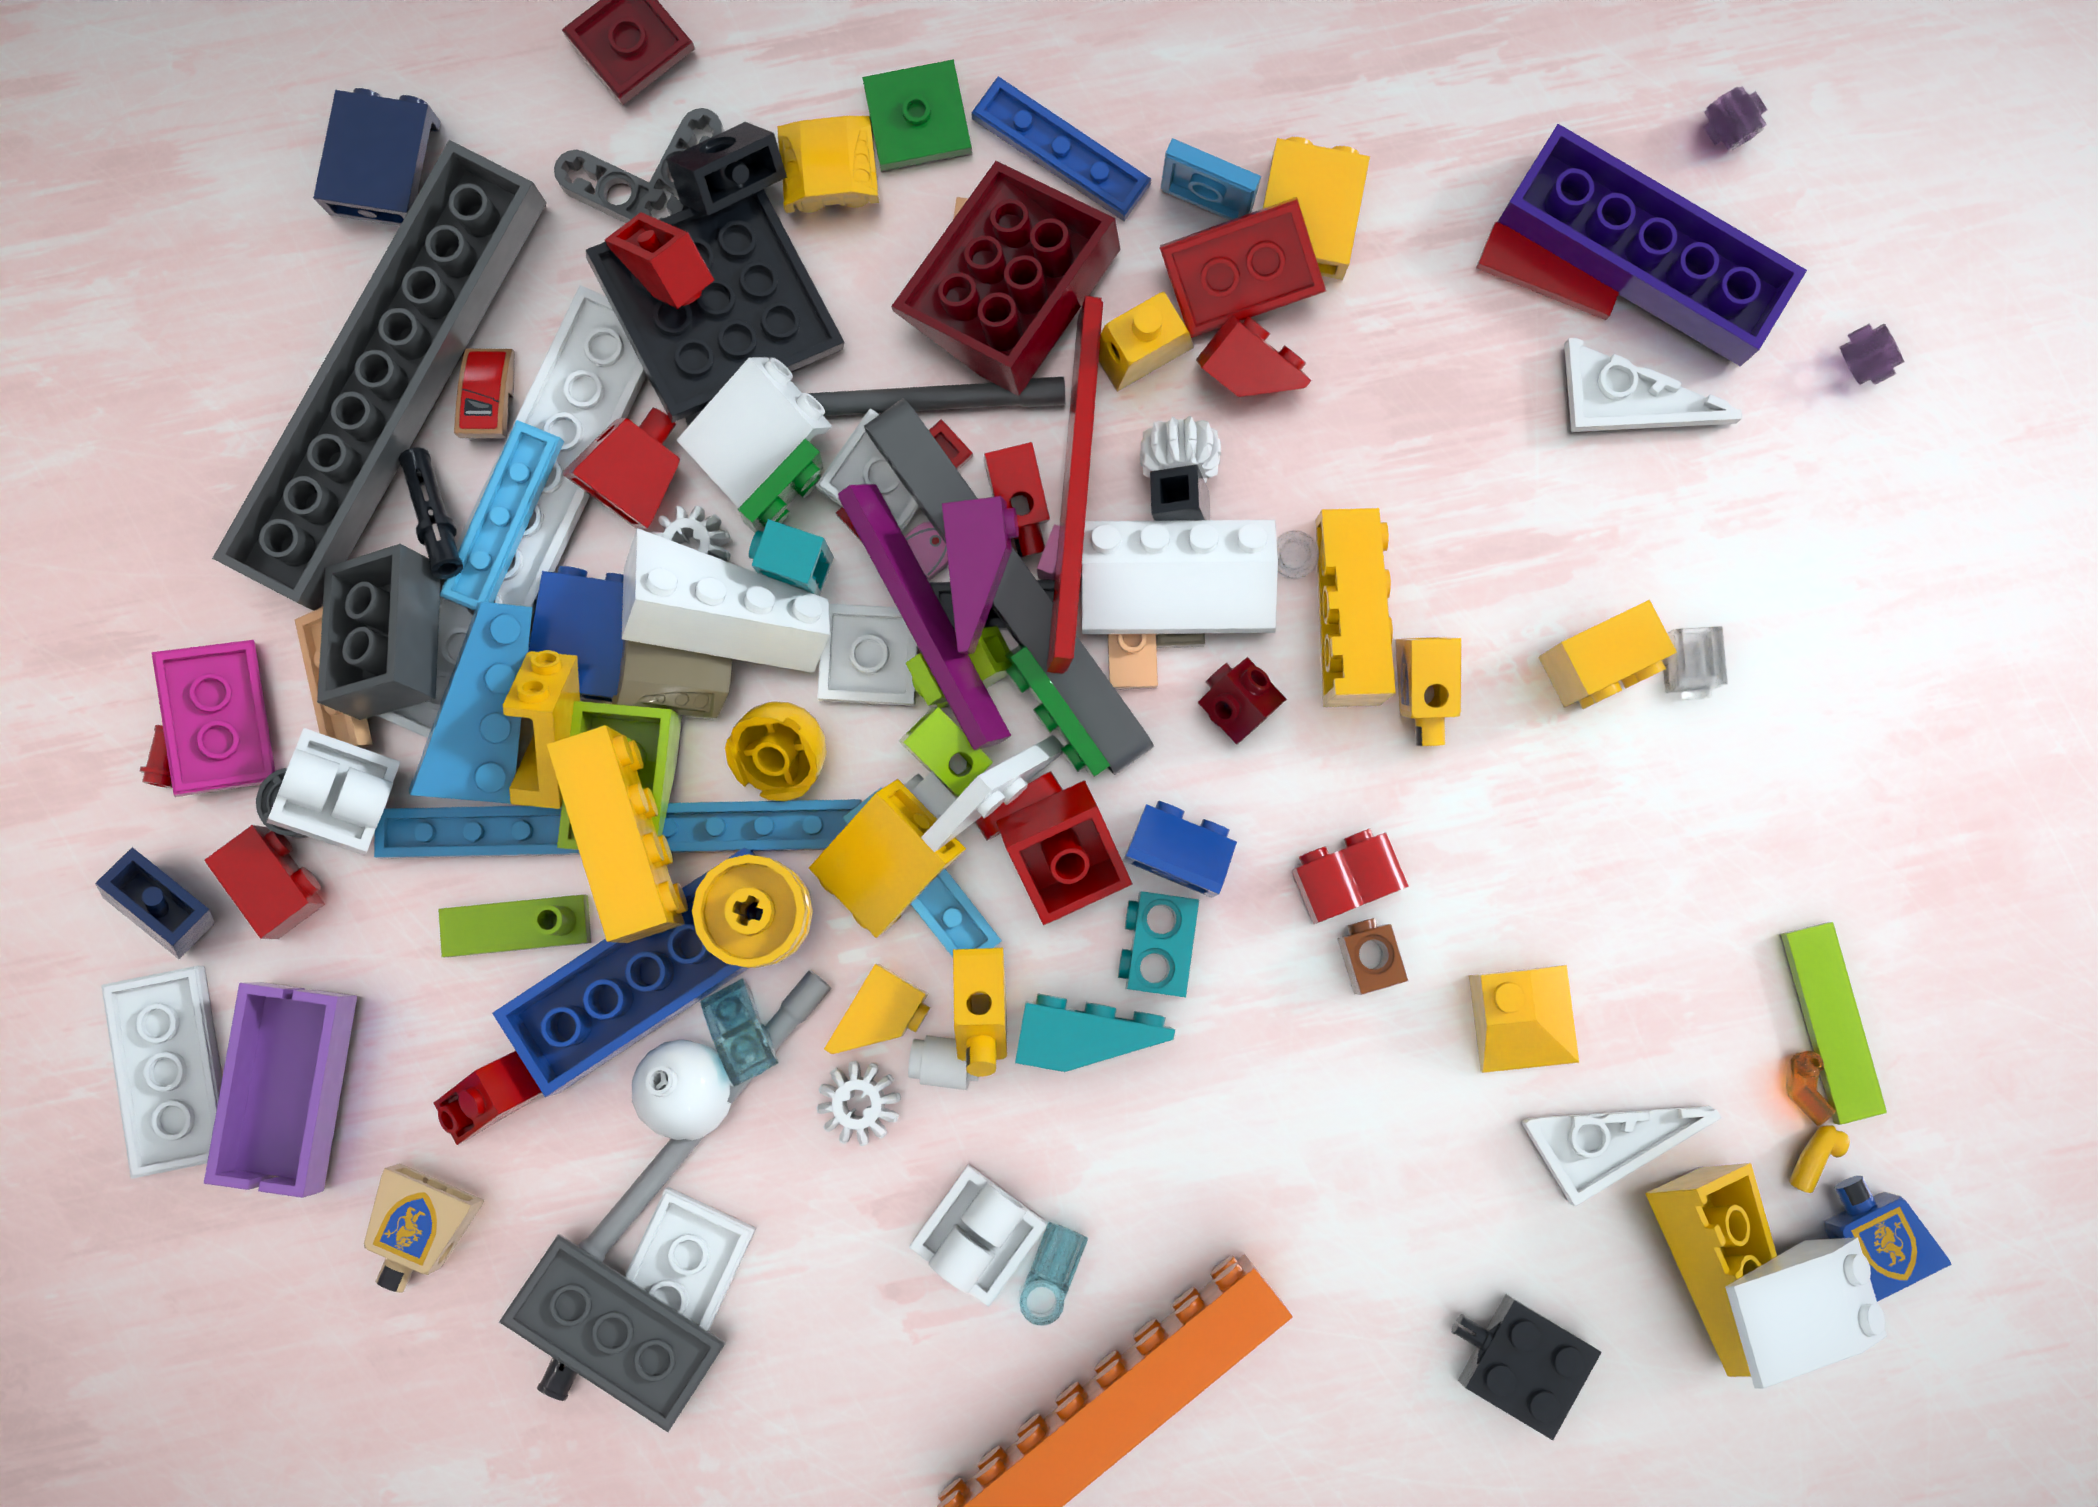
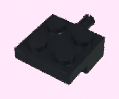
[1451,1294,1602,1440]

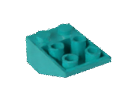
[1015,994,1175,1072]

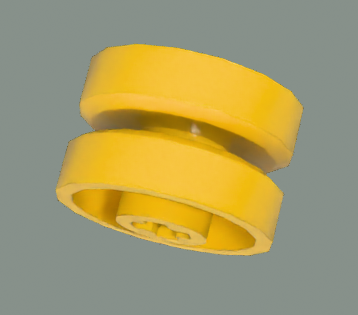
[692,854,813,968]

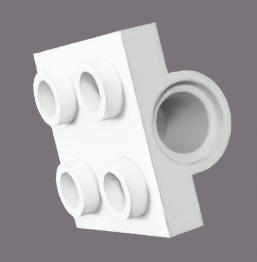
[266,728,400,855]
[909,1164,1047,1307]

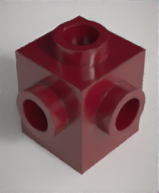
[1197,657,1287,745]

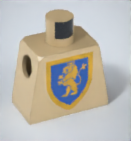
[364,1164,484,1293]

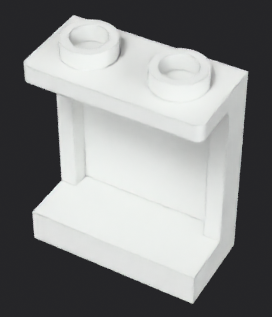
[677,357,832,508]

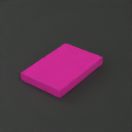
[151,640,275,797]

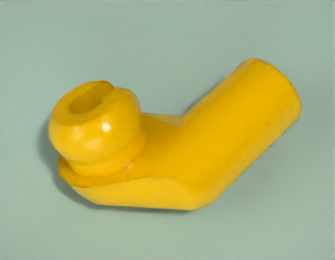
[1789,1125,1850,1193]

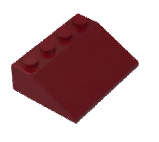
[891,161,1121,396]

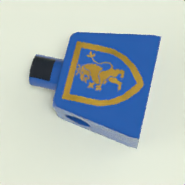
[1824,1175,1952,1302]

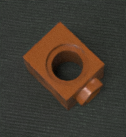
[1337,918,1408,995]

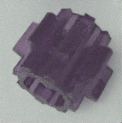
[1703,86,1768,151]
[1840,323,1905,385]

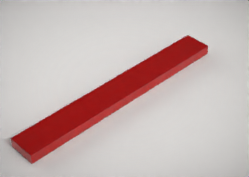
[1047,296,1103,674]

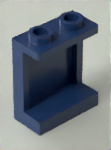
[313,88,441,226]

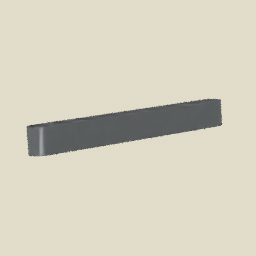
[864,398,1154,775]

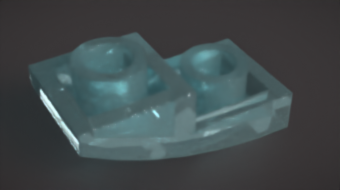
[700,978,778,1087]

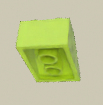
[557,701,682,850]

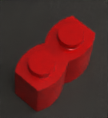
[1292,828,1409,924]

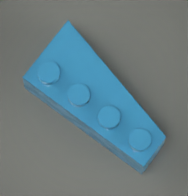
[408,602,533,804]

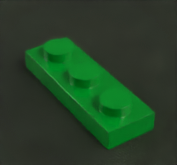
[1005,644,1110,777]

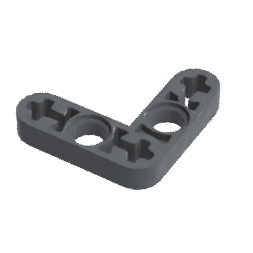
[554,108,725,223]

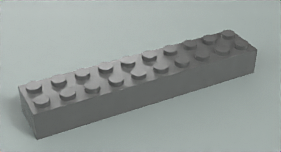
[212,140,547,611]

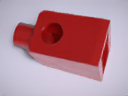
[562,407,680,529]
[984,442,1050,558]

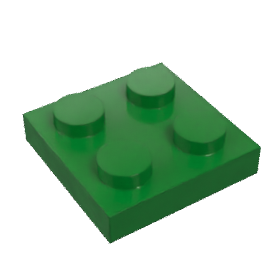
[738,438,823,533]

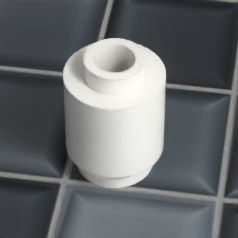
[908,1035,979,1090]

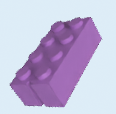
[204,982,357,1198]

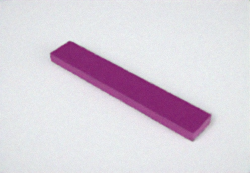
[838,484,1011,750]

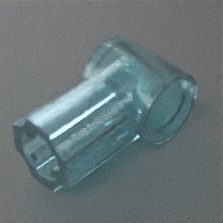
[1018,1221,1089,1326]

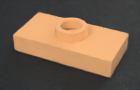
[1107,634,1158,689]

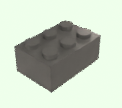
[317,544,441,720]

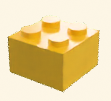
[1538,599,1677,709]

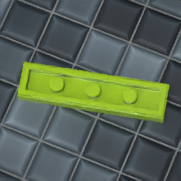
[1781,922,1887,1125]

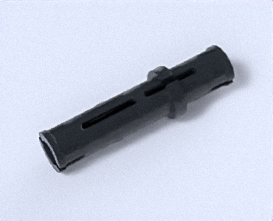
[399,447,463,579]

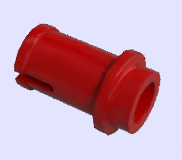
[140,725,172,788]

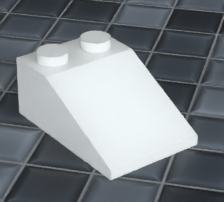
[1725,1237,1887,1389]

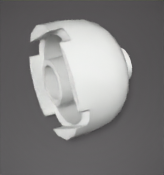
[632,1040,734,1140]

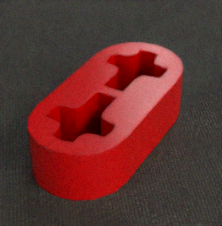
[975,771,1063,841]

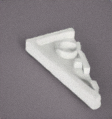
[1564,338,1742,432]
[921,735,1064,852]
[1521,1106,1722,1207]

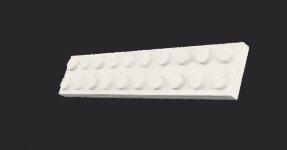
[376,285,647,738]

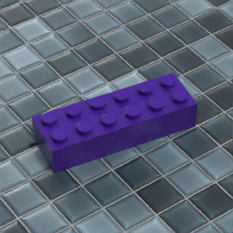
[1498,124,1807,366]

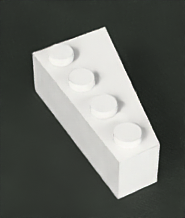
[622,528,830,673]

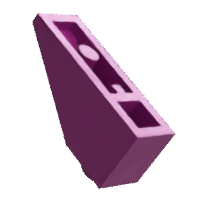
[942,496,1019,655]

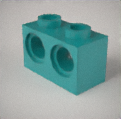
[748,519,834,596]
[1118,891,1199,998]

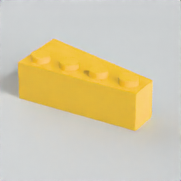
[1315,508,1396,707]
[1645,1163,1777,1377]

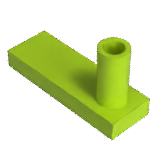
[438,894,591,957]

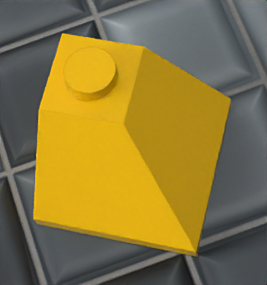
[1469,965,1579,1073]

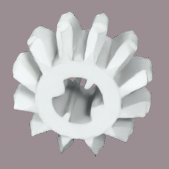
[1140,416,1221,483]
[650,506,731,561]
[816,1061,901,1146]

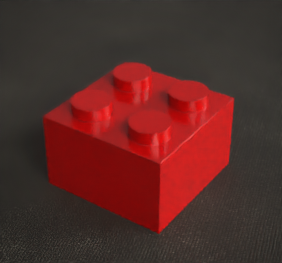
[996,780,1133,926]

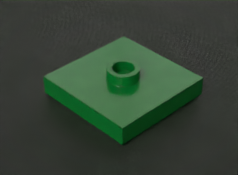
[862,59,972,171]

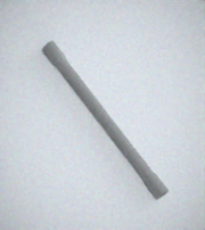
[578,970,832,1262]

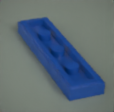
[971,76,1151,221]

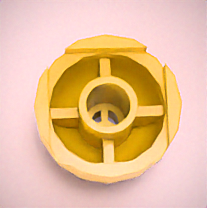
[725,701,827,801]

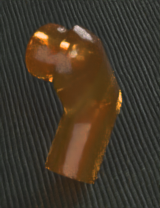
[1785,1051,1836,1126]

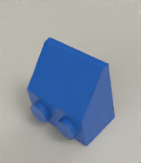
[1123,801,1237,898]

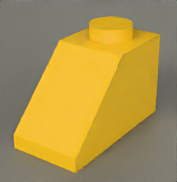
[824,964,931,1054]

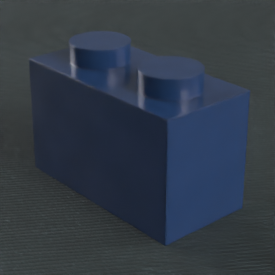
[95,847,215,959]

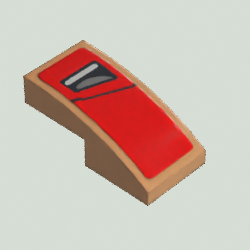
[454,349,515,439]

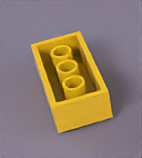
[546,725,688,943]

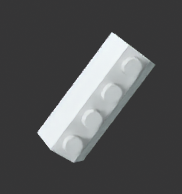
[1081,520,1278,634]

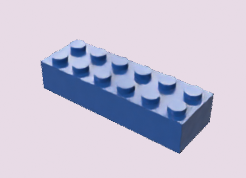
[492,848,763,1097]

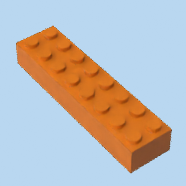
[937,1254,1293,1507]

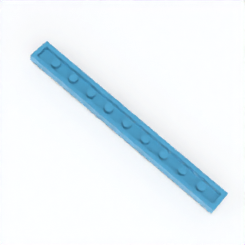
[374,799,862,858]

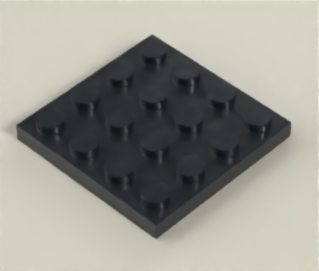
[586,189,845,423]

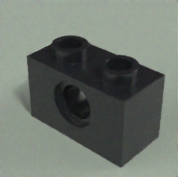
[666,122,787,216]

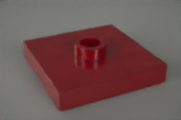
[562,0,695,106]

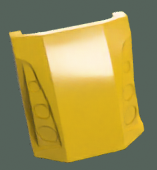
[777,116,879,213]

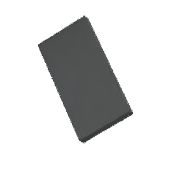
[499,1234,726,1432]

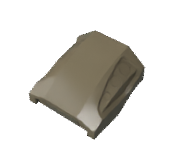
[612,610,733,719]

